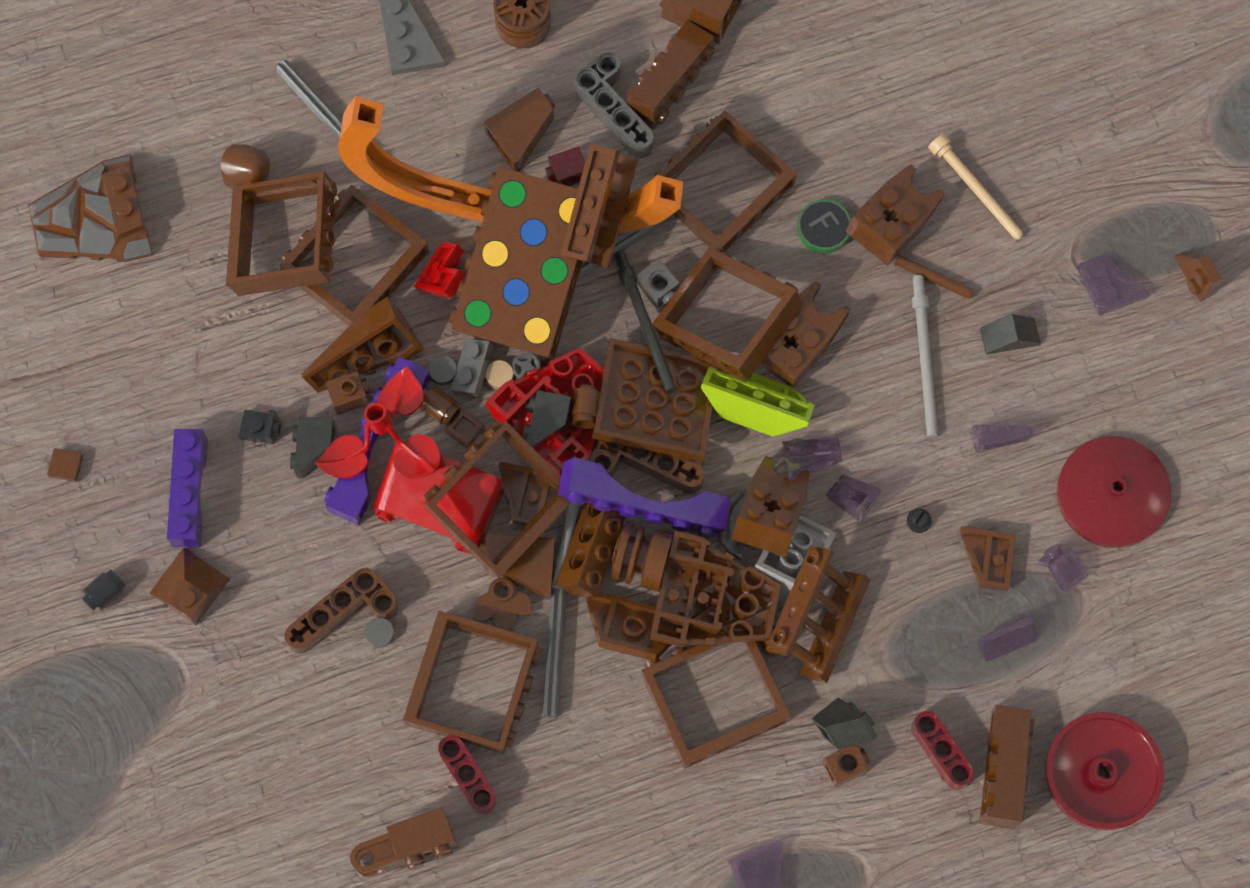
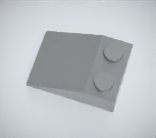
[754,515,837,604]

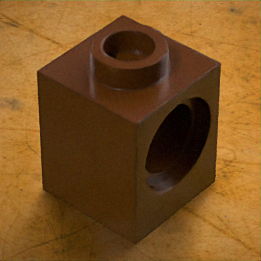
[822,744,870,788]

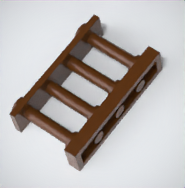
[561,144,638,268]
[766,546,871,683]

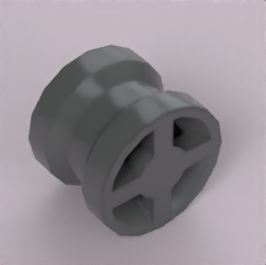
[512,353,540,380]

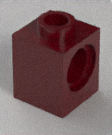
[545,146,585,187]

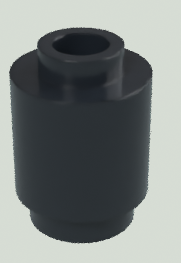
[82,569,126,611]

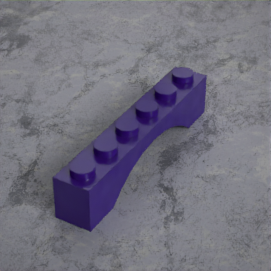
[324,357,431,525]
[558,457,730,537]

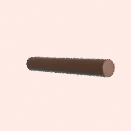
[894,255,974,299]

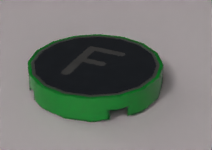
[797,199,851,253]

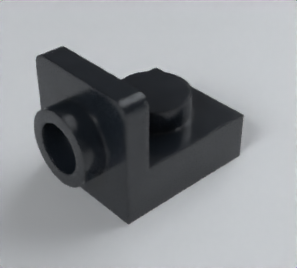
[239,410,282,444]

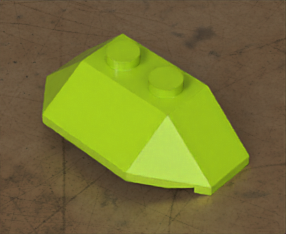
[701,367,815,437]

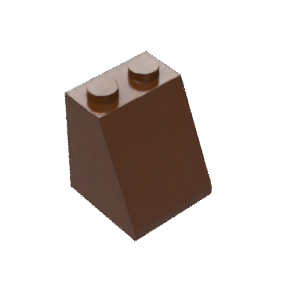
[660,0,743,44]

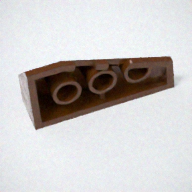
[301,297,424,393]

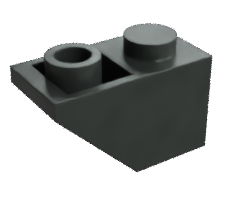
[522,390,572,449]
[290,416,336,478]
[811,697,878,749]

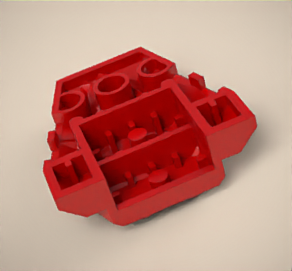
[485,347,604,476]

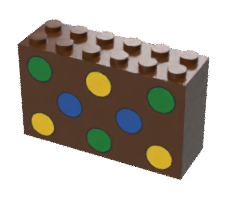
[449,167,583,360]

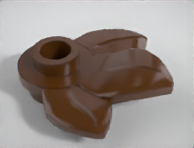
[475,577,531,631]

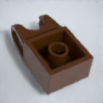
[845,165,946,266]
[761,281,851,388]
[731,456,810,557]
[350,807,458,877]

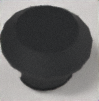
[907,508,932,533]

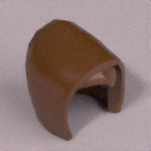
[220,144,270,189]

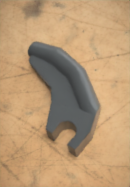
[718,491,750,561]

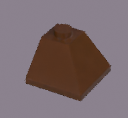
[150,547,230,625]

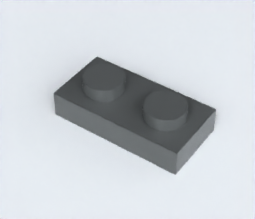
[451,339,494,397]

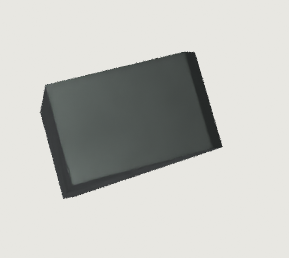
[980,314,1041,355]

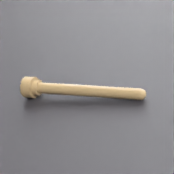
[928,133,1023,240]

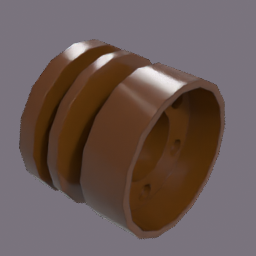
[494,0,551,48]
[612,522,674,592]

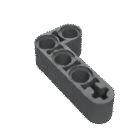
[576,52,653,158]

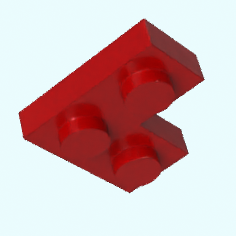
[413,242,466,299]

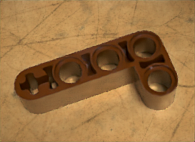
[590,440,704,494]
[285,568,398,654]

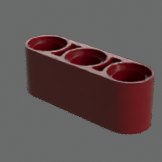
[911,711,974,790]
[438,735,496,815]

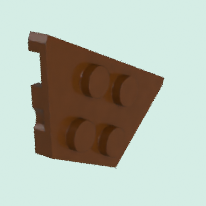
[585,592,672,661]

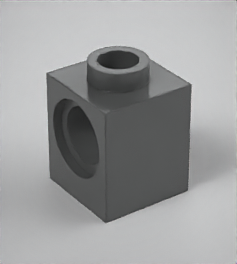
[637,258,680,308]

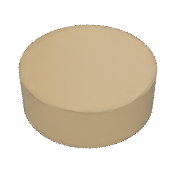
[485,360,514,390]

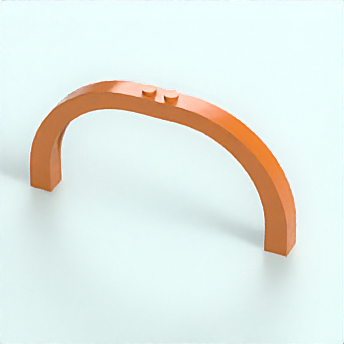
[338,96,683,234]

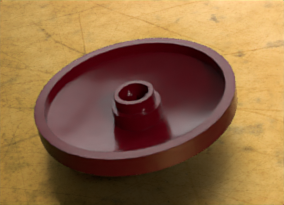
[1057,436,1172,548]
[1045,712,1164,831]

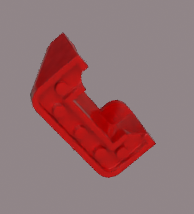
[373,440,504,554]

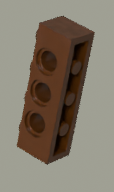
[555,484,635,598]

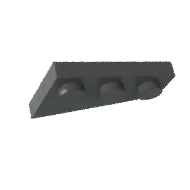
[379,0,445,75]

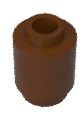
[570,385,601,429]
[419,386,461,426]

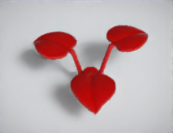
[315,367,441,479]

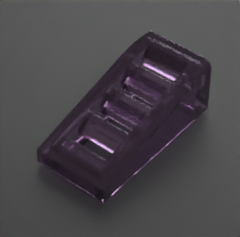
[971,424,1034,452]

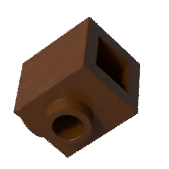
[325,371,371,415]

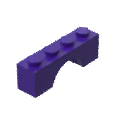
[167,429,208,547]

